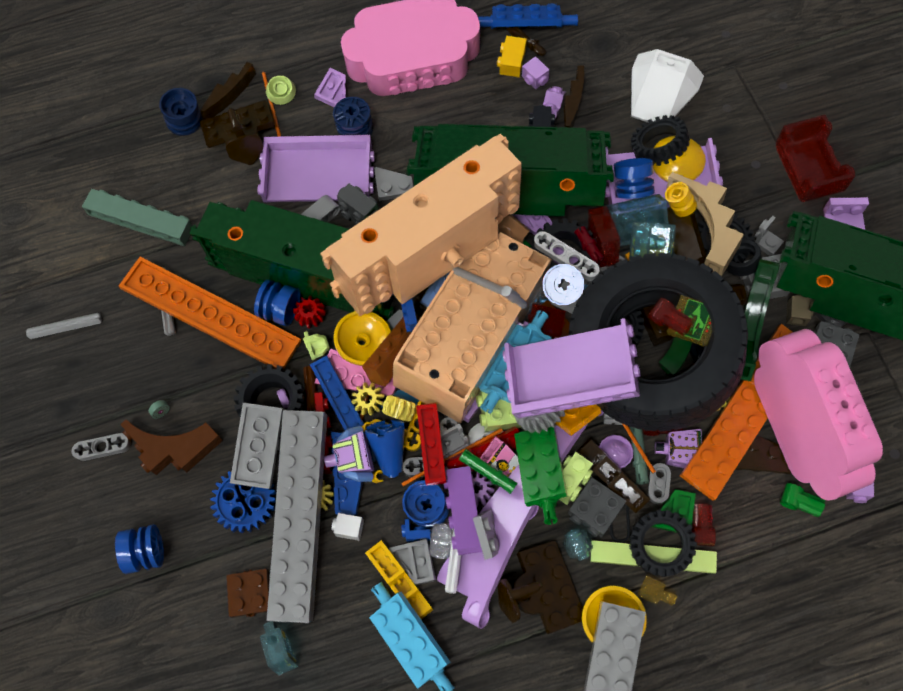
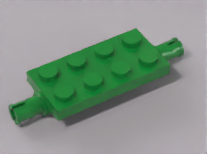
[514,427,568,525]

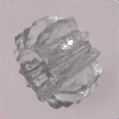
[429,523,453,559]

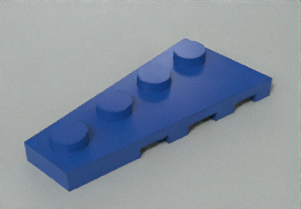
[331,432,370,516]

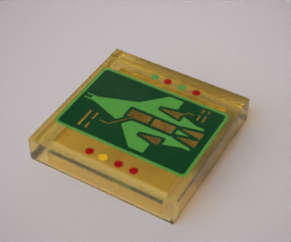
[667,295,712,346]

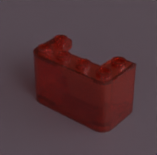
[776,115,855,202]

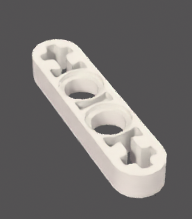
[534,231,599,281]

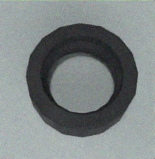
[726,239,762,276]

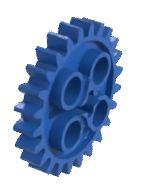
[210,471,276,534]

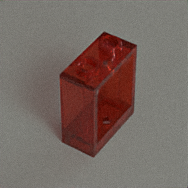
[588,206,620,268]

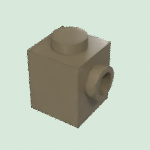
[786,295,814,326]

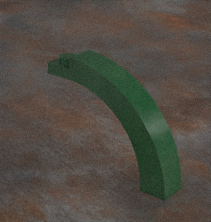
[741,259,780,382]
[659,307,694,378]

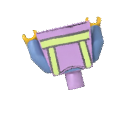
[324,422,383,483]

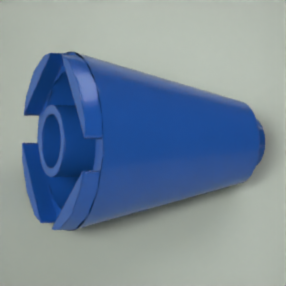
[365,420,405,478]

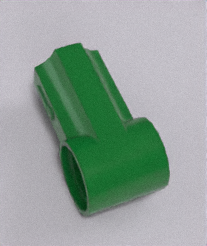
[780,483,825,517]

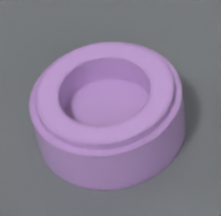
[276,388,289,409]

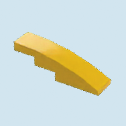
[365,540,433,619]

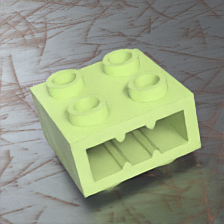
[476,391,521,432]
[559,452,593,505]

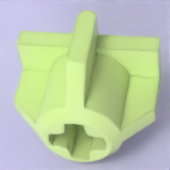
[303,331,330,360]

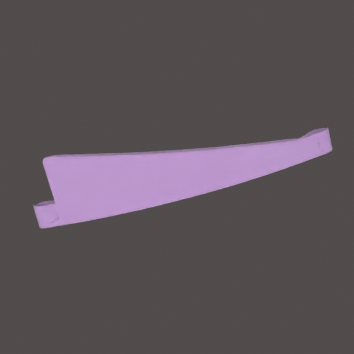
[437,411,604,629]

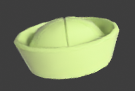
[266,76,296,105]

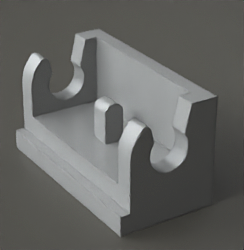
[440,423,469,459]

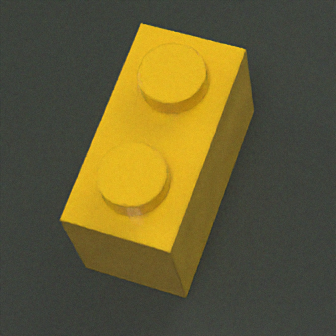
[497,36,527,78]

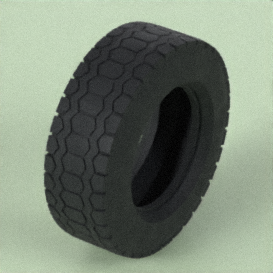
[569,253,748,431]

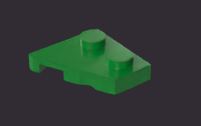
[652,490,696,533]

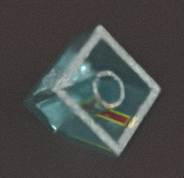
[629,222,676,258]

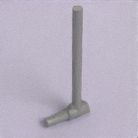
[450,267,527,308]

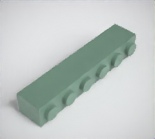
[82,189,192,247]

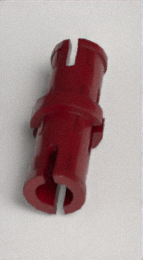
[574,226,604,263]

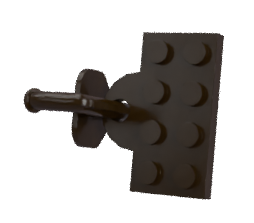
[200,100,275,165]
[498,540,583,635]

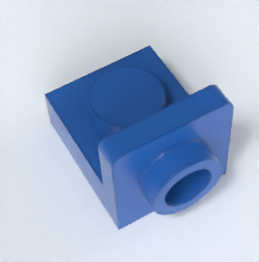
[401,519,432,543]

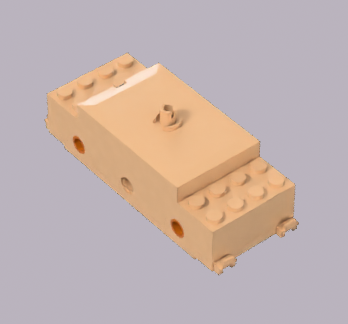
[320,134,522,317]

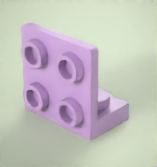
[823,197,869,229]

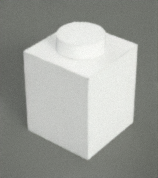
[332,513,364,541]

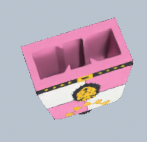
[480,436,519,477]

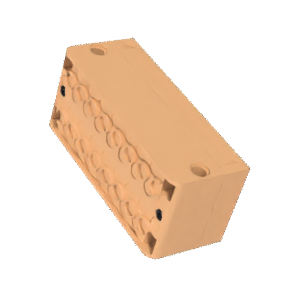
[393,231,552,424]

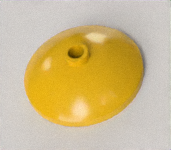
[653,136,706,182]
[334,311,391,366]
[582,586,647,643]

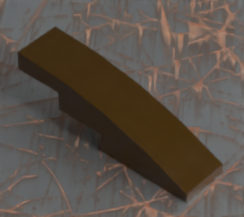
[200,62,256,120]
[564,66,584,128]
[576,438,650,513]

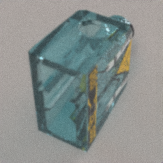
[260,621,298,676]

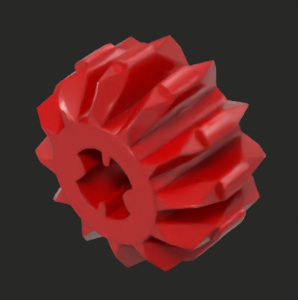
[293,296,326,329]

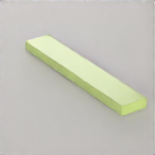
[590,540,717,574]

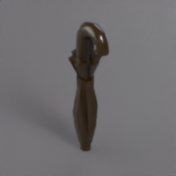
[505,27,546,56]

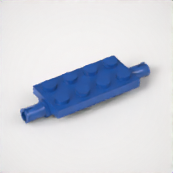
[478,4,578,29]

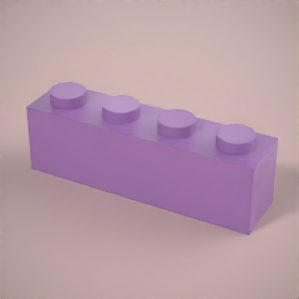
[444,466,482,555]

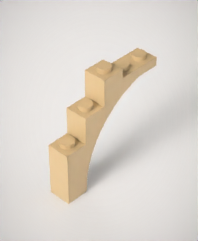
[666,172,744,276]

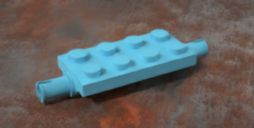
[479,310,552,414]
[369,582,455,691]

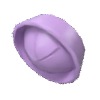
[599,435,633,468]

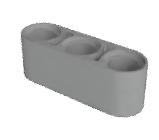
[301,195,340,223]

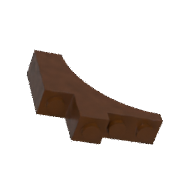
[120,419,223,475]

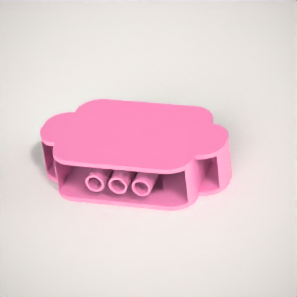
[341,0,480,96]
[754,329,883,500]

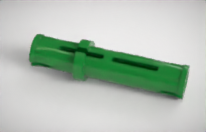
[459,449,518,494]

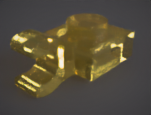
[637,575,678,606]

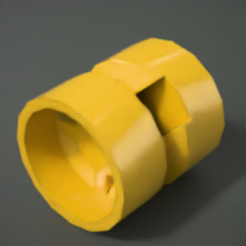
[665,182,697,217]

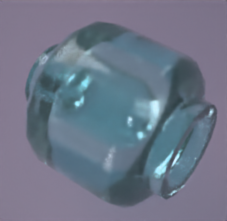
[563,528,593,561]

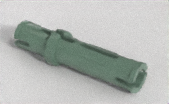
[629,427,649,485]

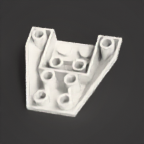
[631,49,704,123]

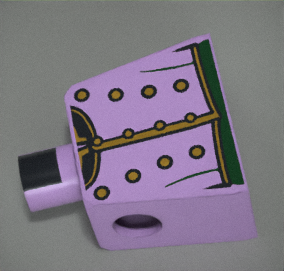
[654,429,702,468]

